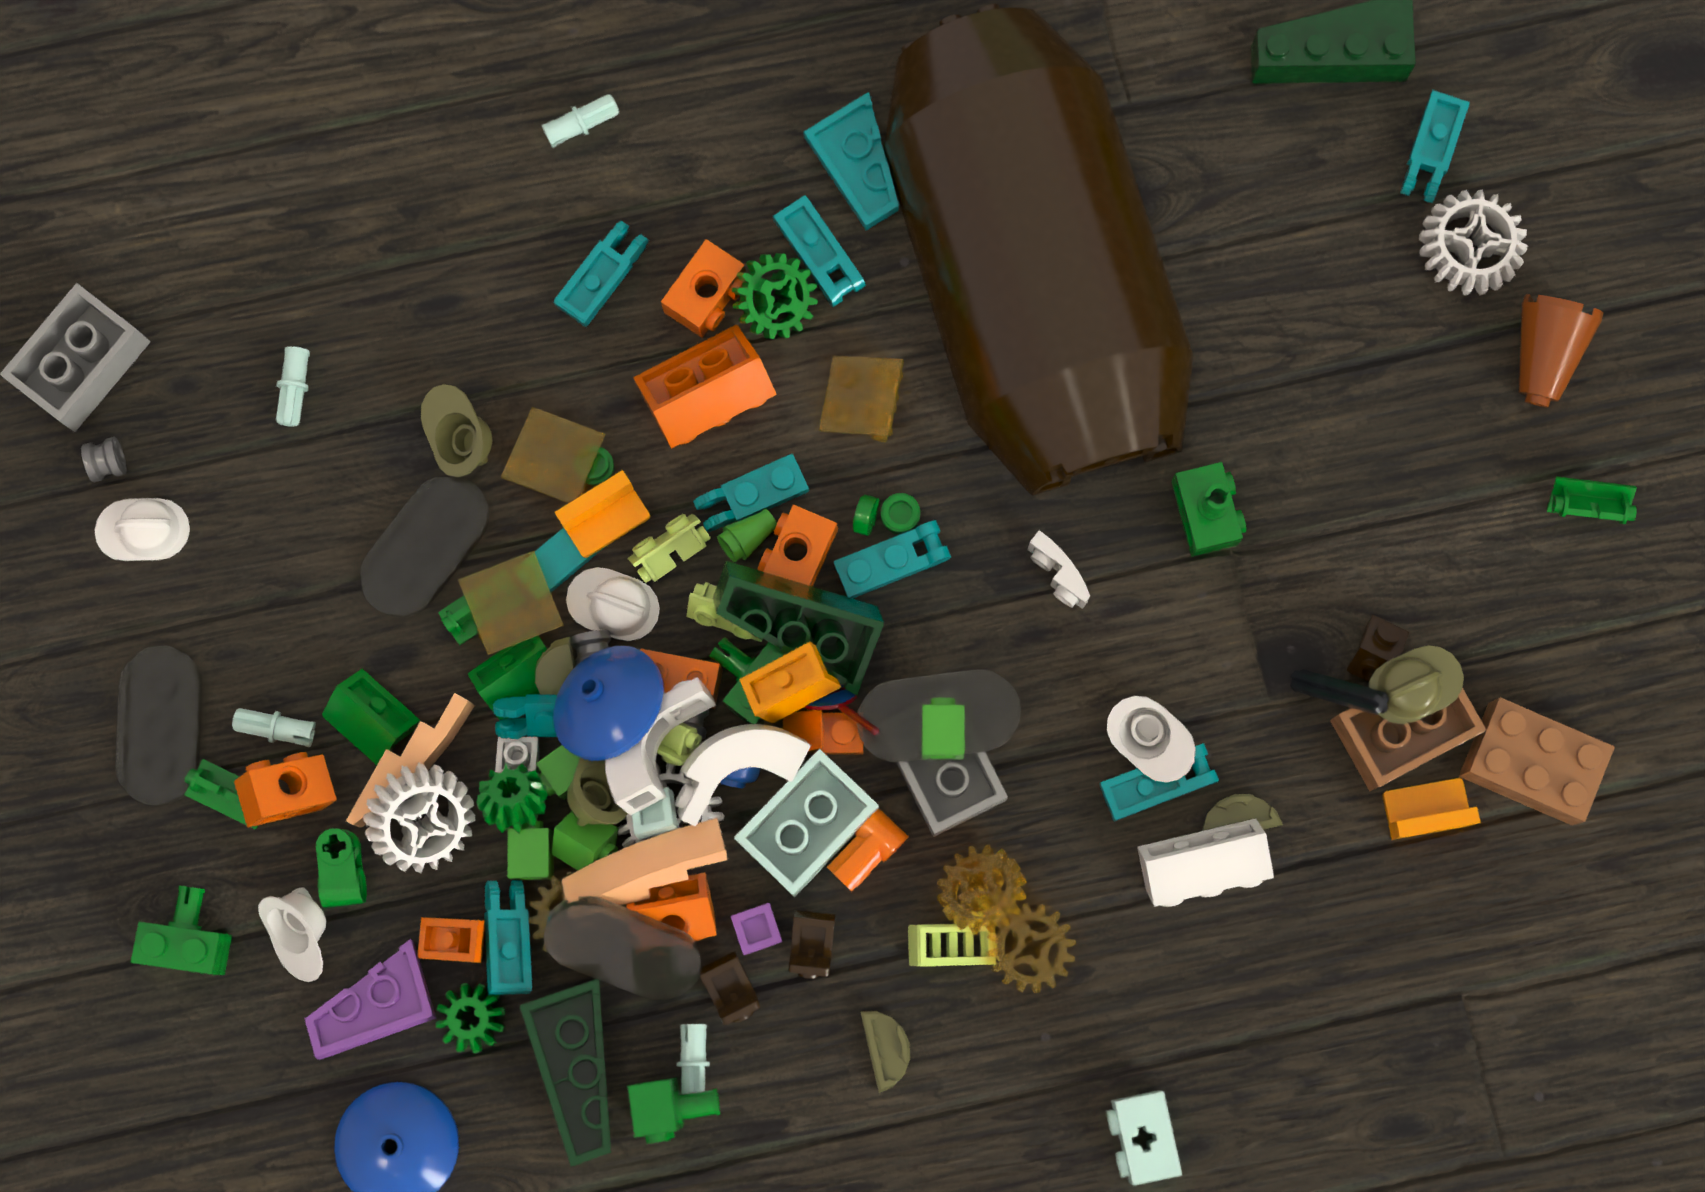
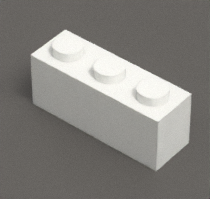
[1137,818,1274,907]

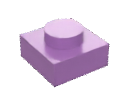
[731,903,783,955]

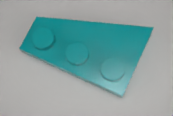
[804,92,899,230]

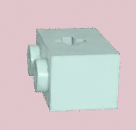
[1106,1090,1182,1185]

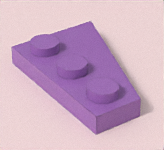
[305,939,436,1060]

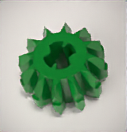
[477,762,548,833]
[435,983,507,1053]

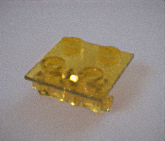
[819,356,904,442]
[501,407,605,503]
[458,551,563,655]

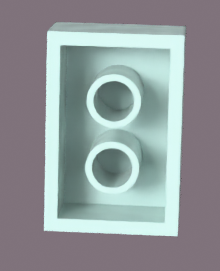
[734,749,879,897]

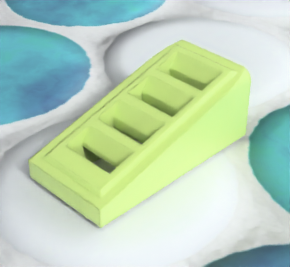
[908,923,996,966]

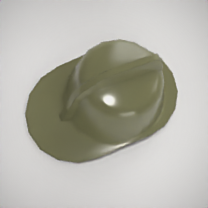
[421,384,493,478]
[1369,645,1464,724]
[567,758,627,826]

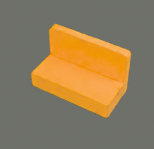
[554,470,650,558]
[739,642,841,723]
[1382,778,1481,840]

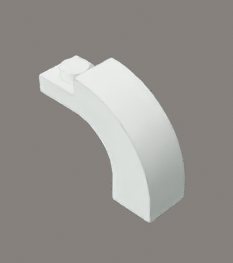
[605,678,716,816]
[675,724,811,827]

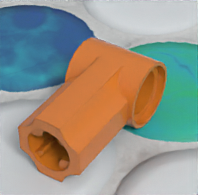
[827,808,909,892]

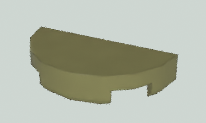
[535,637,575,695]
[1202,794,1283,831]
[861,1011,910,1093]

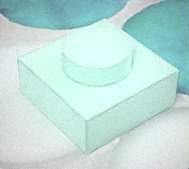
[632,787,678,840]

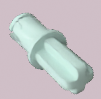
[542,95,619,147]
[276,347,310,427]
[232,708,316,747]
[677,1024,710,1094]

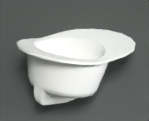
[95,498,190,561]
[566,567,660,641]
[1107,696,1196,783]
[258,888,326,982]

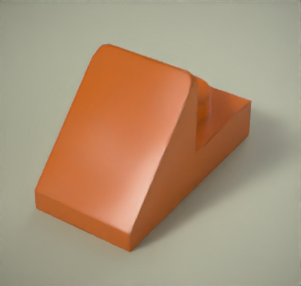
[783,710,863,755]
[417,917,485,963]

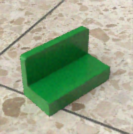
[467,628,547,720]
[322,669,421,765]

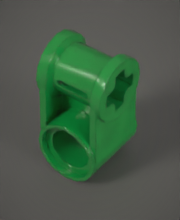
[316,828,367,908]

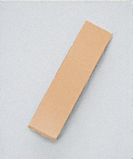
[346,693,475,828]
[562,818,727,917]

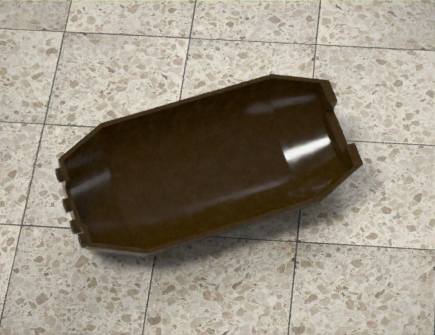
[883,4,1194,496]

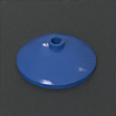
[553,646,664,761]
[335,1082,459,1192]

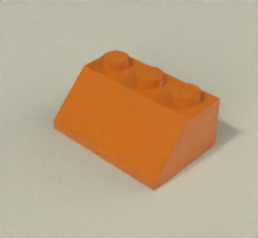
[633,324,777,449]

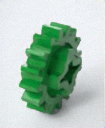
[732,253,818,339]

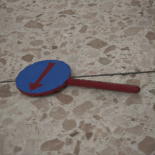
[805,684,879,735]

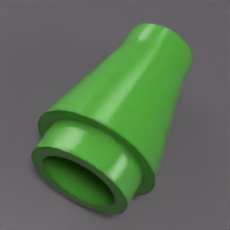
[717,509,777,562]

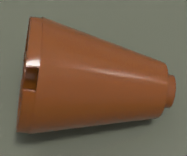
[1519,294,1603,407]

